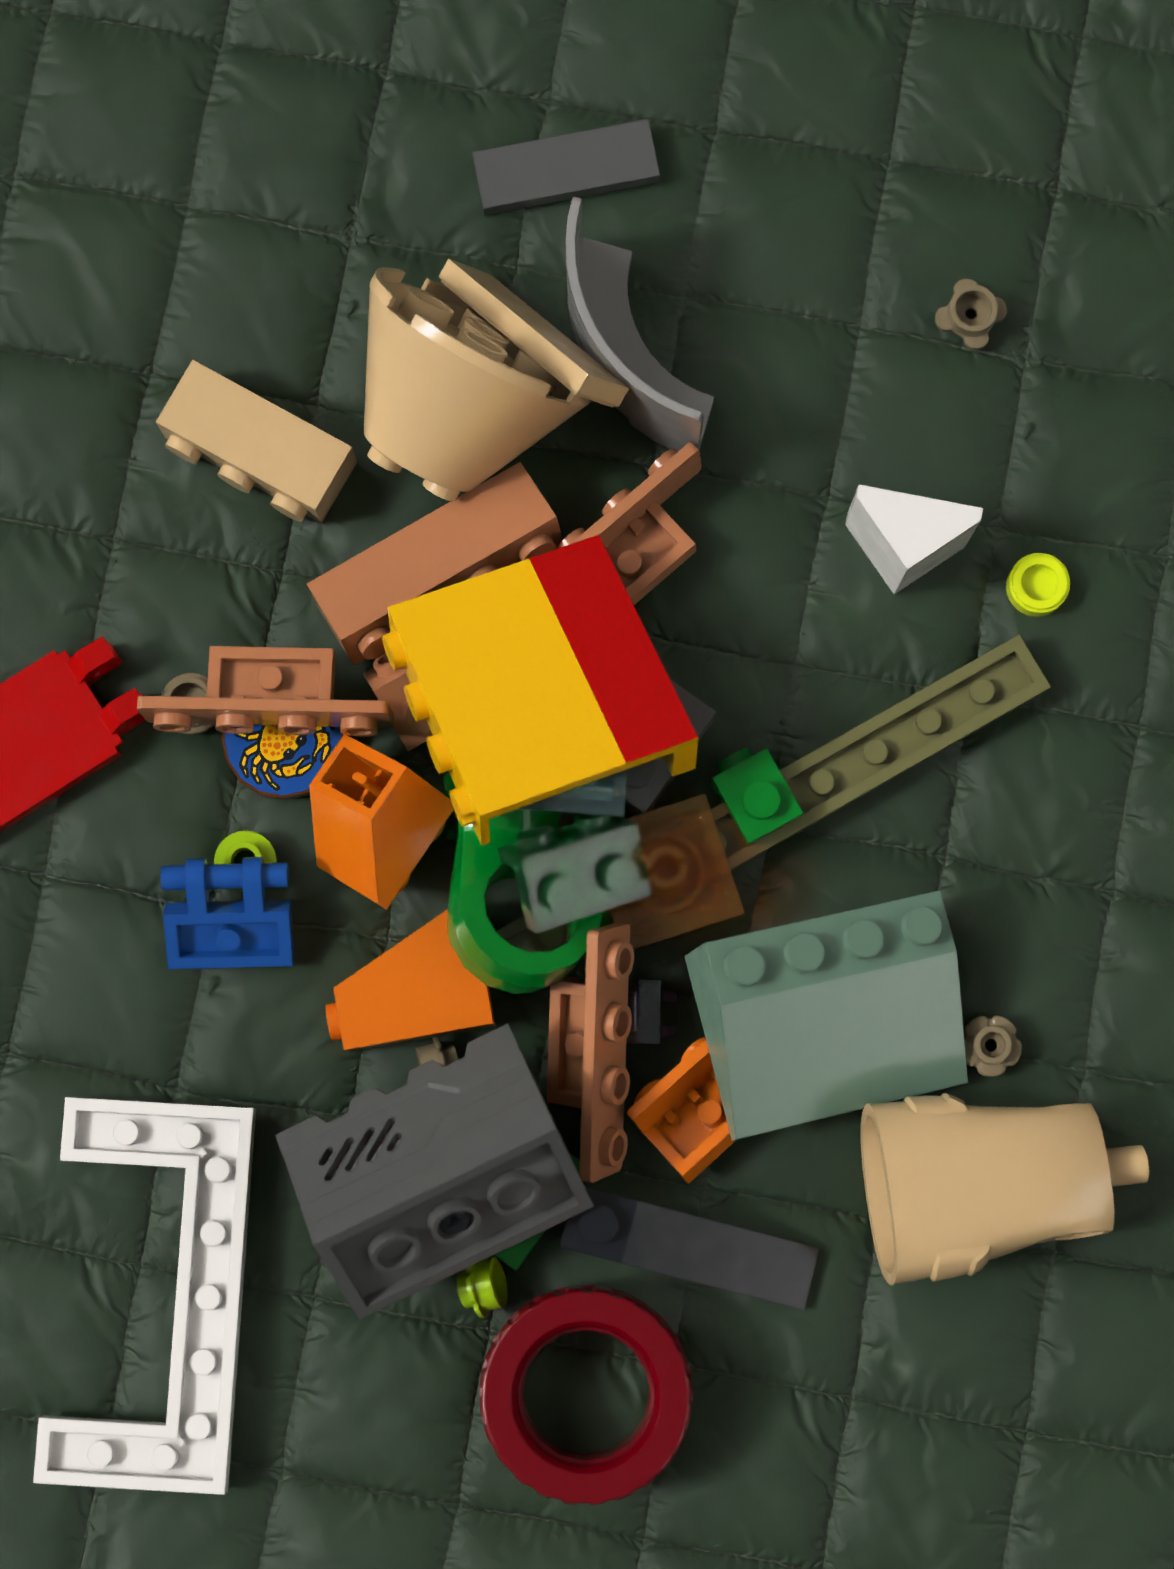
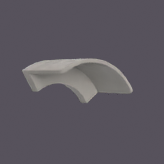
[565,196,714,452]

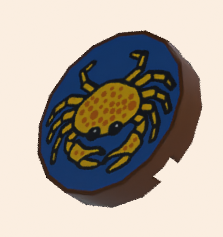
[221,725,344,800]

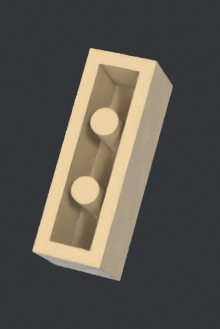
[156,360,357,524]

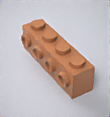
[307,462,563,666]

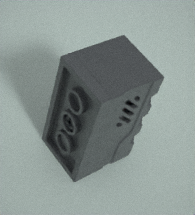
[275,1024,594,1320]

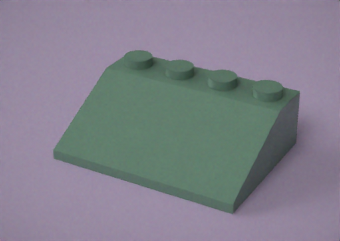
[684,891,968,1141]

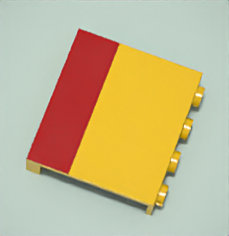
[382,535,698,846]

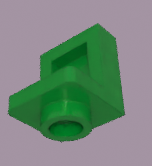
[710,747,804,846]

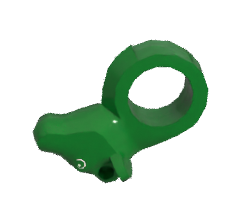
[442,771,609,994]

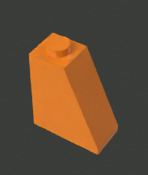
[325,909,496,1052]

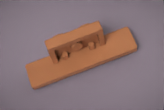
[557,442,702,605]
[137,646,394,737]
[547,923,634,1183]

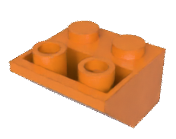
[309,734,454,910]

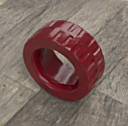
[479,1285,693,1506]

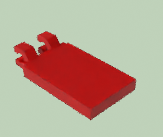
[0,636,146,833]

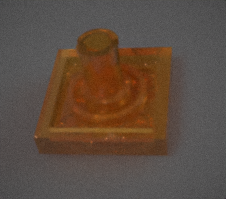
[585,794,745,950]

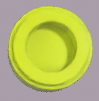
[1006,553,1070,617]

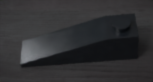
[560,1185,820,1310]

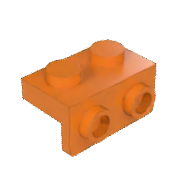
[627,1037,736,1184]

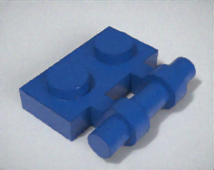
[161,857,295,969]

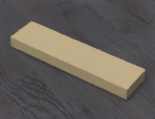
[439,258,629,408]

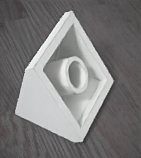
[845,485,983,594]

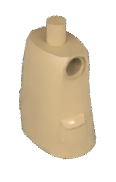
[860,1093,1149,1285]

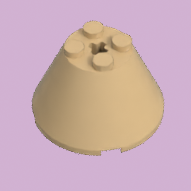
[364,267,592,501]

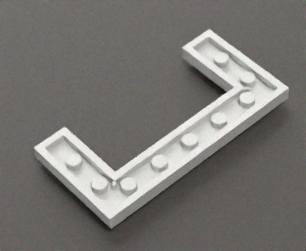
[33,1097,256,1495]

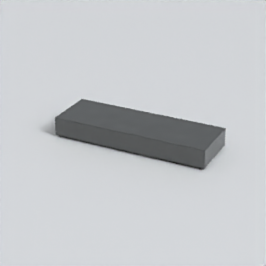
[472,119,660,216]

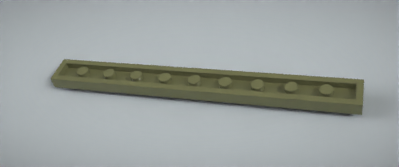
[496,634,1051,952]

